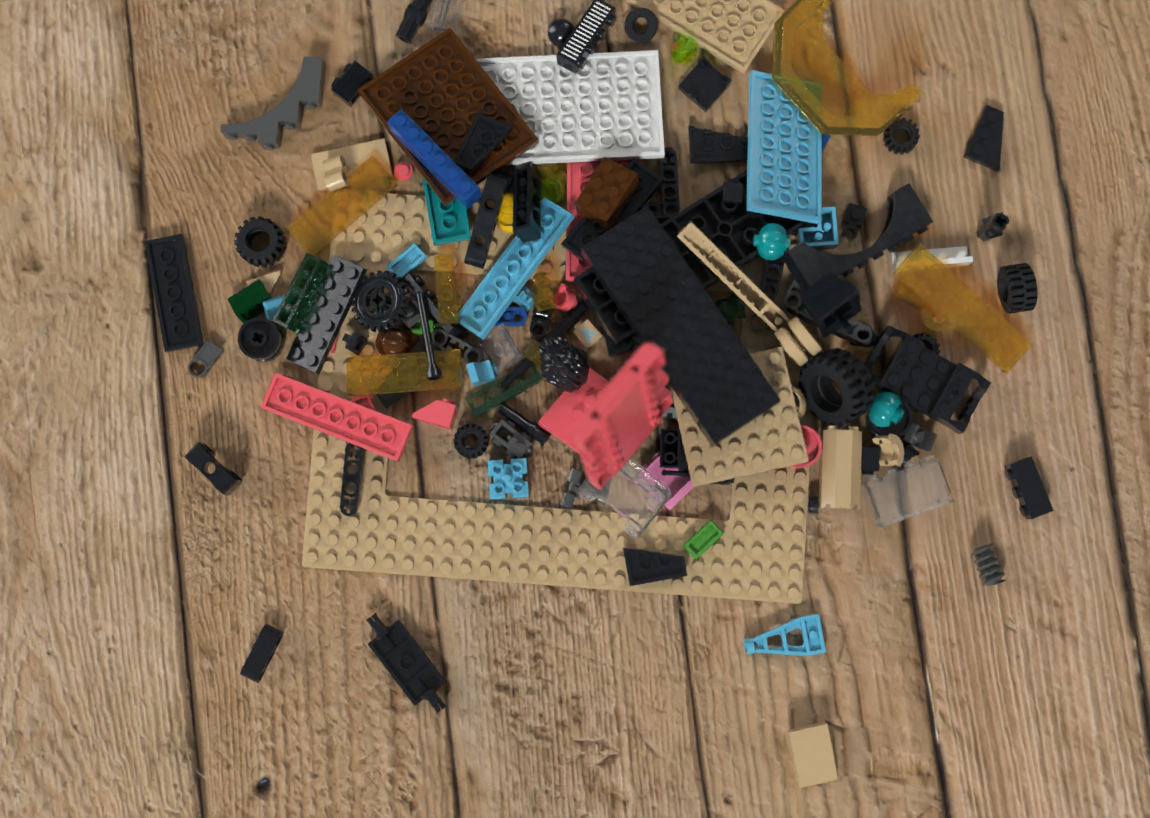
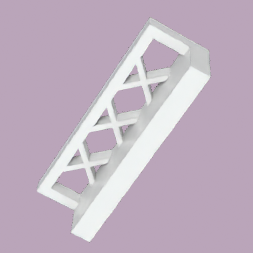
[890,246,973,273]

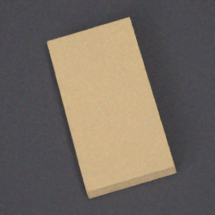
[311,138,393,192]

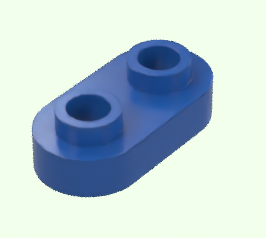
[495,307,528,327]

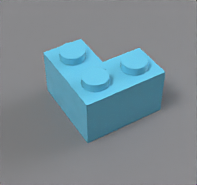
[795,207,839,250]

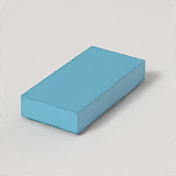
[386,242,428,279]

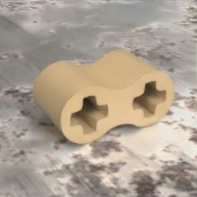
[323,155,349,191]

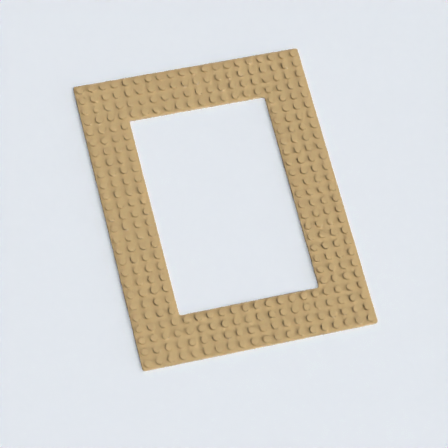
[302,190,823,604]

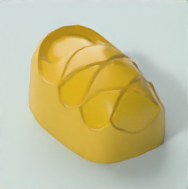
[498,193,514,233]

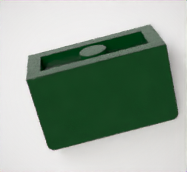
[228,279,272,324]

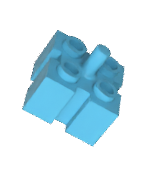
[487,458,529,500]

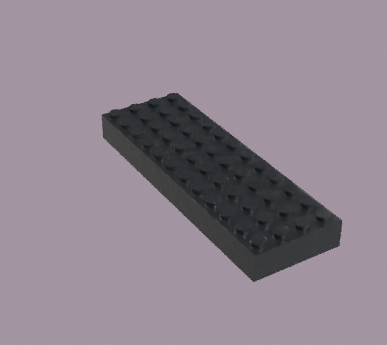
[573,170,808,347]
[581,206,781,447]

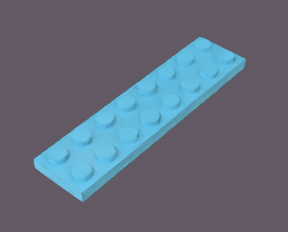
[454,197,575,340]

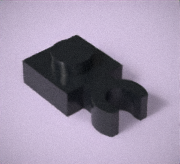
[842,203,868,239]

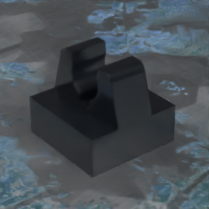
[342,331,368,356]

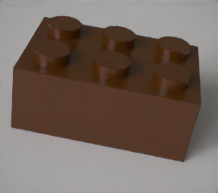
[574,157,640,230]

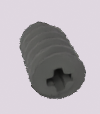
[971,543,1007,586]

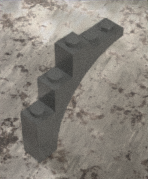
[220,56,326,150]

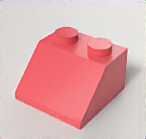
[412,398,459,431]

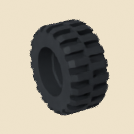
[799,348,875,426]

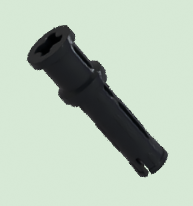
[497,402,552,447]

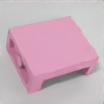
[637,450,694,510]

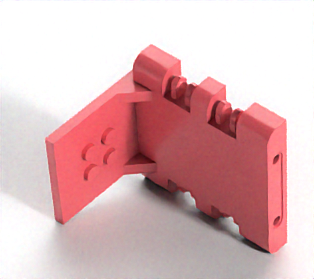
[538,343,673,490]

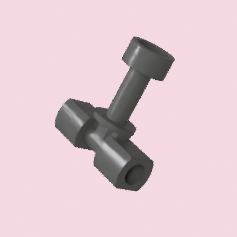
[561,468,609,508]

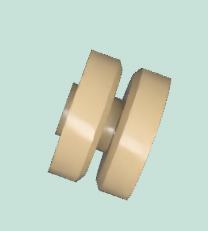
[774,316,822,367]

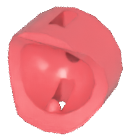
[549,283,578,312]

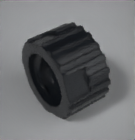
[808,496,819,514]

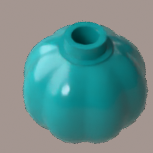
[753,223,790,260]
[868,392,904,427]

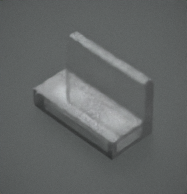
[428,0,464,34]

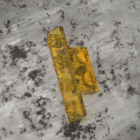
[434,253,462,324]

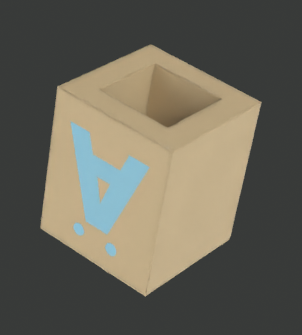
[573,319,603,351]

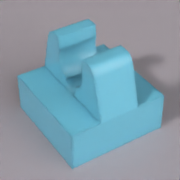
[512,286,539,313]

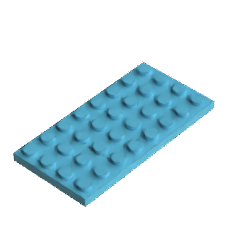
[746,70,822,224]

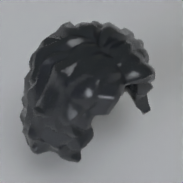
[538,336,589,392]

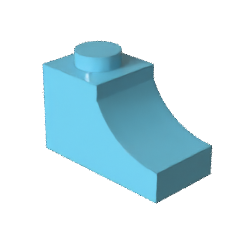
[466,360,498,387]

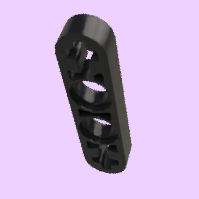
[340,443,364,516]

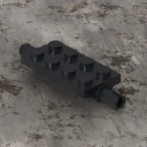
[366,613,447,713]

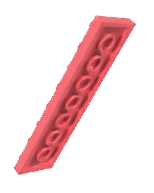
[261,373,414,462]

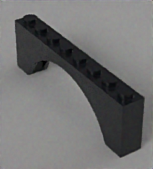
[782,184,933,292]

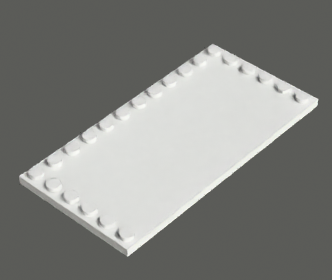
[476,50,665,165]

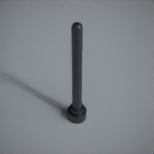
[416,291,443,381]

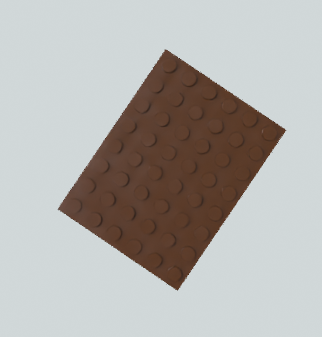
[357,28,539,207]

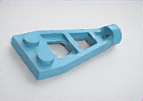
[744,614,826,656]

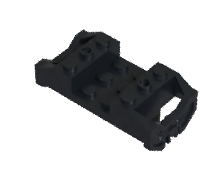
[864,325,991,434]

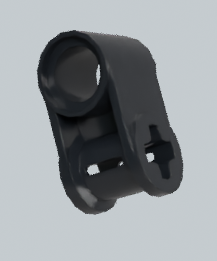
[530,303,553,341]

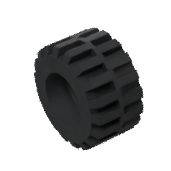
[234,216,287,268]
[997,263,1038,314]

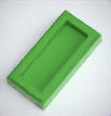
[683,519,724,560]

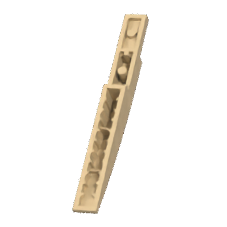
[677,222,824,361]

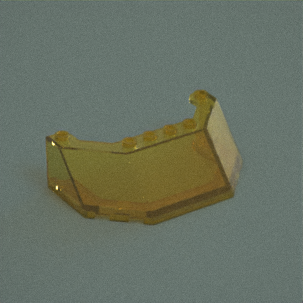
[772,0,926,136]

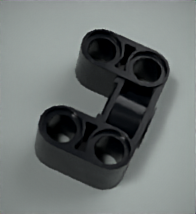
[185,442,243,496]

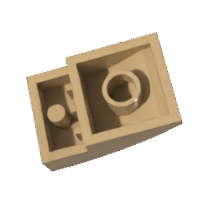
[787,722,838,788]

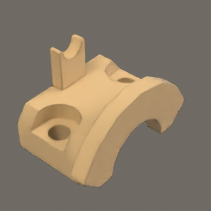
[872,434,904,466]

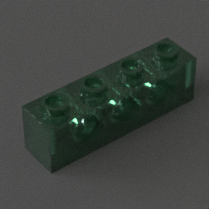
[272,253,329,334]

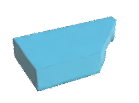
[263,291,297,321]

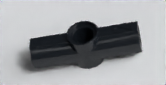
[396,0,433,44]
[976,212,1010,242]

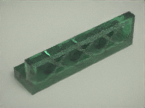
[465,364,543,418]

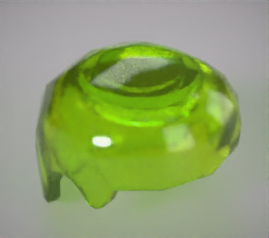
[541,178,566,205]

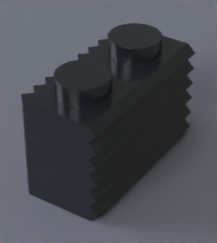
[331,60,374,107]

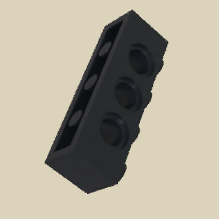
[513,162,541,243]

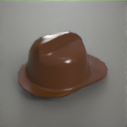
[376,328,420,360]

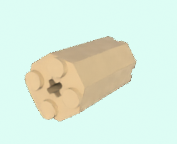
[818,426,862,510]

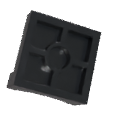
[678,56,732,112]

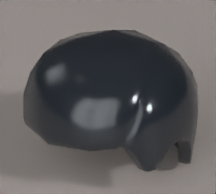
[547,18,575,48]

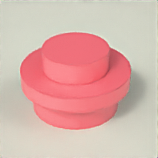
[394,162,413,181]

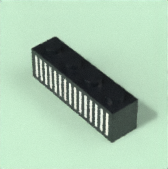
[556,0,617,74]

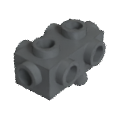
[490,420,533,459]

